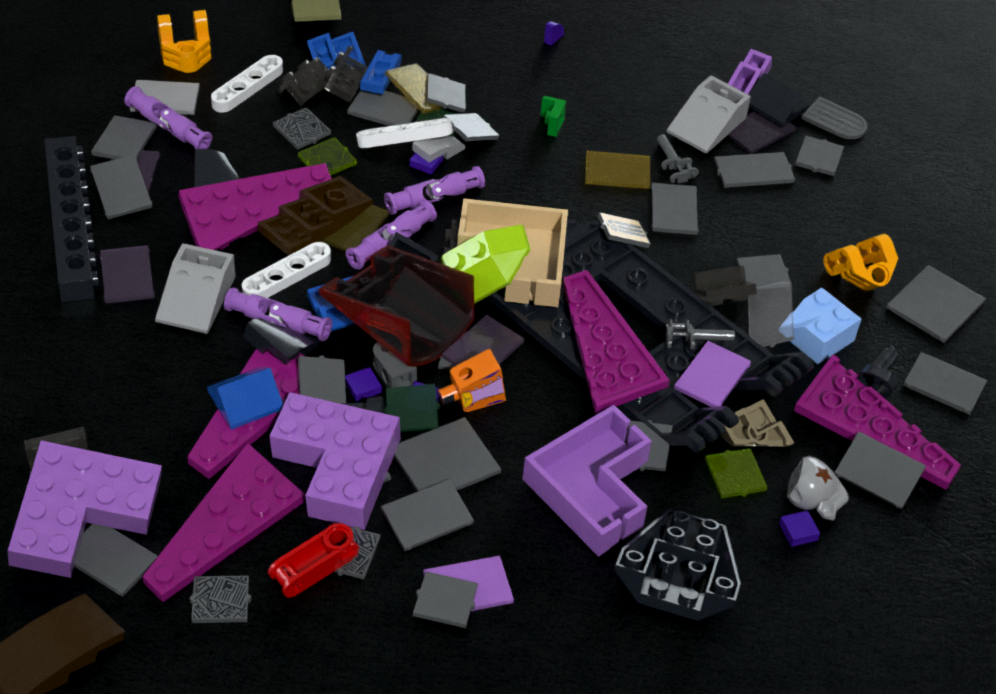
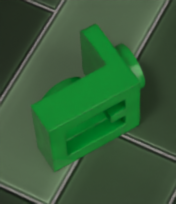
[541,96,566,137]

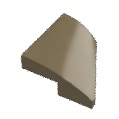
[719,399,794,447]

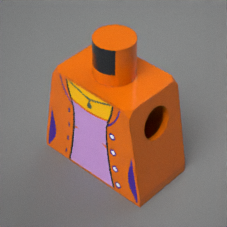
[438,349,506,412]

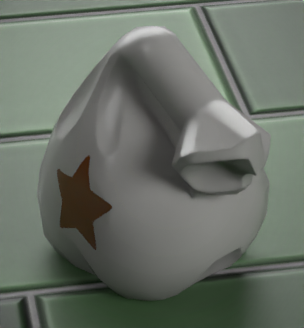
[787,456,849,520]

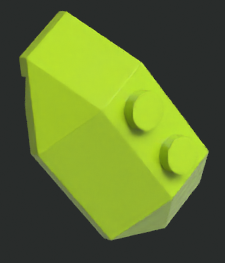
[439,225,531,307]

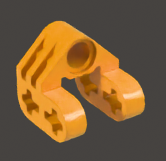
[157,10,211,73]
[823,234,898,291]

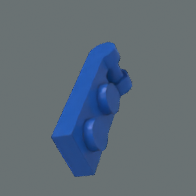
[360,50,402,94]

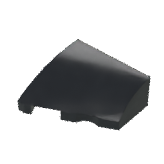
[194,149,239,187]
[243,318,320,365]

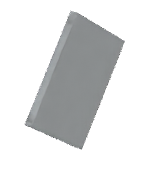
[130,80,200,115]

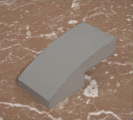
[412,134,465,163]

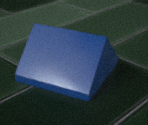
[207,367,283,430]

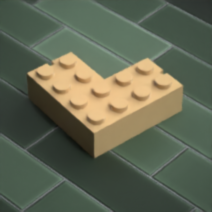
[457,199,568,307]

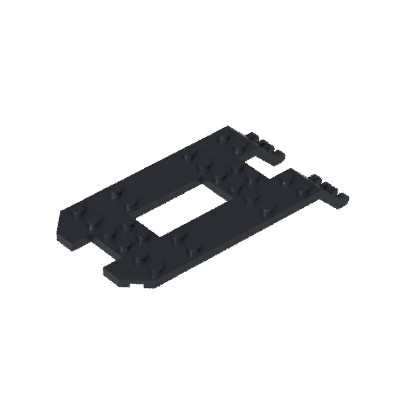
[487,219,814,453]

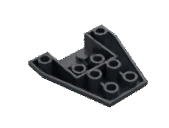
[614,509,741,621]

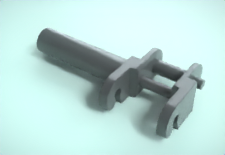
[657,134,699,183]
[665,319,735,349]

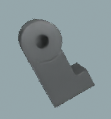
[373,340,417,395]

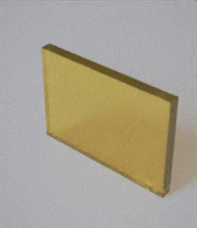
[385,63,443,114]
[585,151,650,189]
[320,205,389,251]

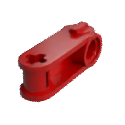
[268,523,359,598]

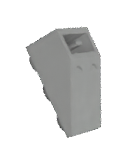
[667,76,751,154]
[155,243,235,334]

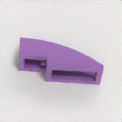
[728,49,772,95]

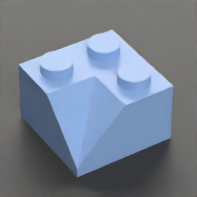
[780,288,861,365]

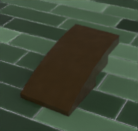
[257,176,373,256]
[0,594,125,694]

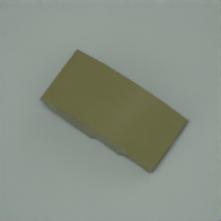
[291,0,341,22]

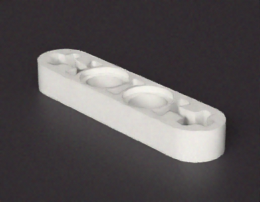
[211,55,283,112]
[356,118,453,148]
[242,242,331,298]

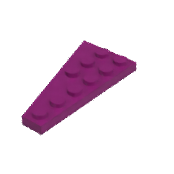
[178,163,332,251]
[563,270,669,414]
[188,348,304,479]
[794,354,961,490]
[143,443,305,602]

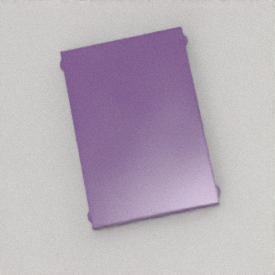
[674,341,751,407]
[423,556,514,611]

